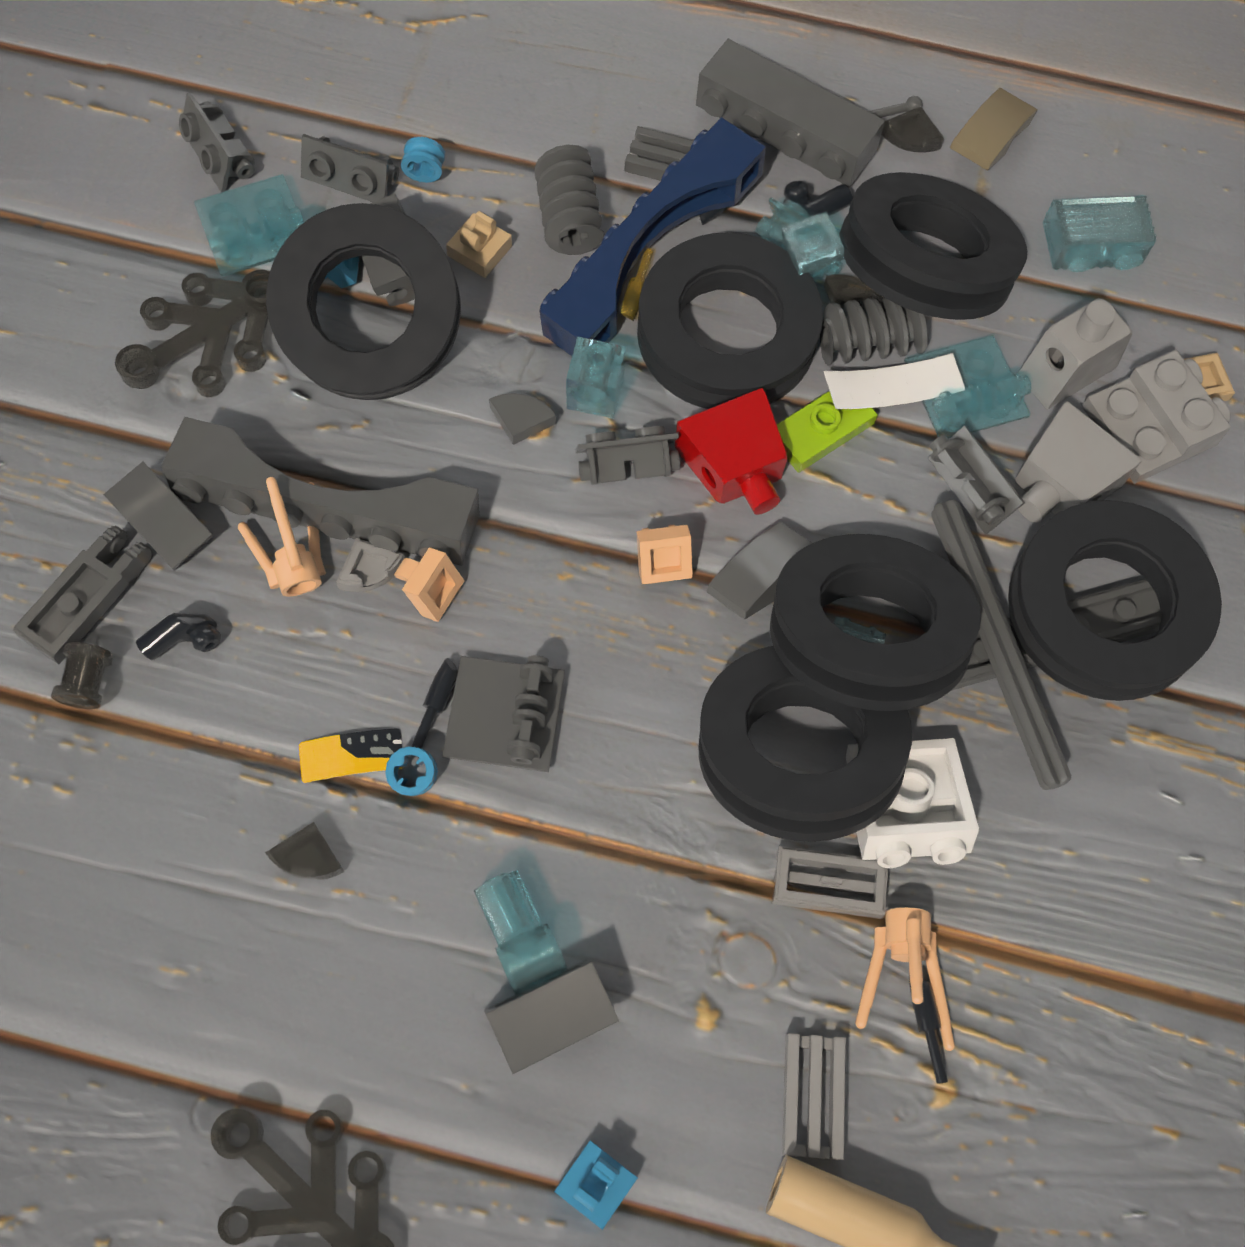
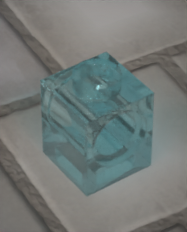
[566,337,626,419]

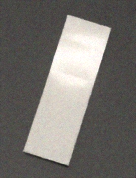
[823,353,966,409]

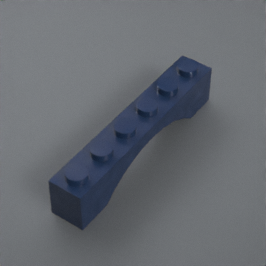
[539,117,766,367]

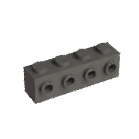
[696,38,885,187]

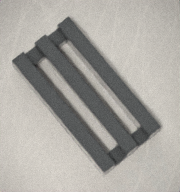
[624,126,694,181]

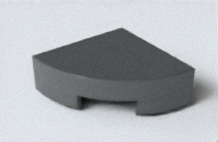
[489,393,556,445]

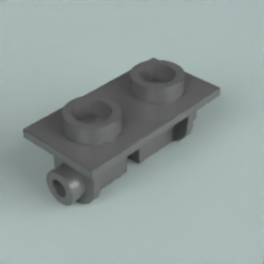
[179,92,255,193]
[301,134,399,202]
[575,426,680,485]
[928,426,1025,534]

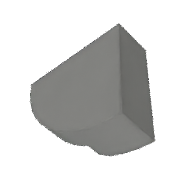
[336,538,405,592]

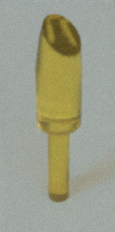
[620,248,653,321]

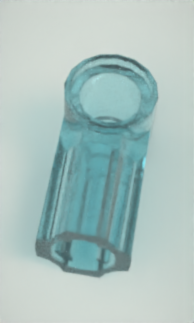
[474,870,568,995]

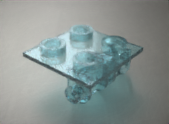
[194,174,304,277]
[904,335,1031,438]

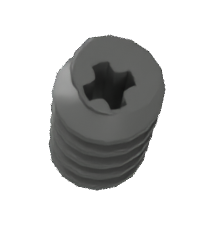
[534,144,604,255]
[820,298,928,366]

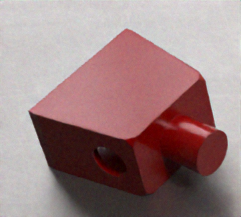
[674,388,787,515]

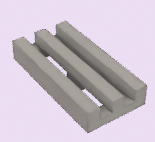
[772,846,888,919]
[782,1033,846,1161]

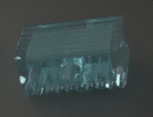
[1042,195,1157,272]

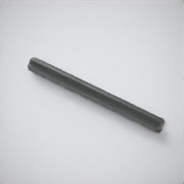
[931,500,1072,790]

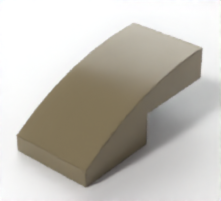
[950,88,1038,171]

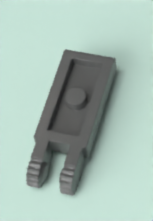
[13,525,153,665]

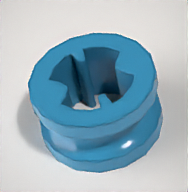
[401,137,445,183]
[385,746,438,796]

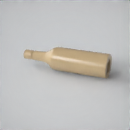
[766,1155,958,1247]

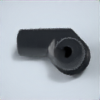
[783,181,853,221]
[136,613,221,660]

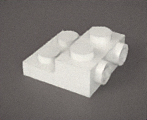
[846,738,979,868]

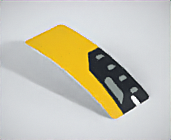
[299,728,403,783]

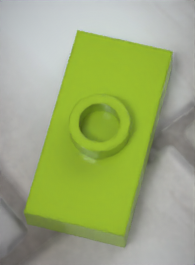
[777,391,878,473]

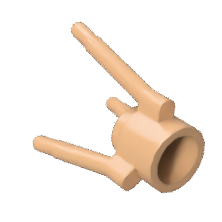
[238,477,326,597]
[855,907,955,1051]

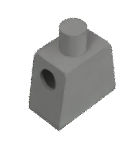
[1017,298,1133,410]
[1015,401,1142,523]

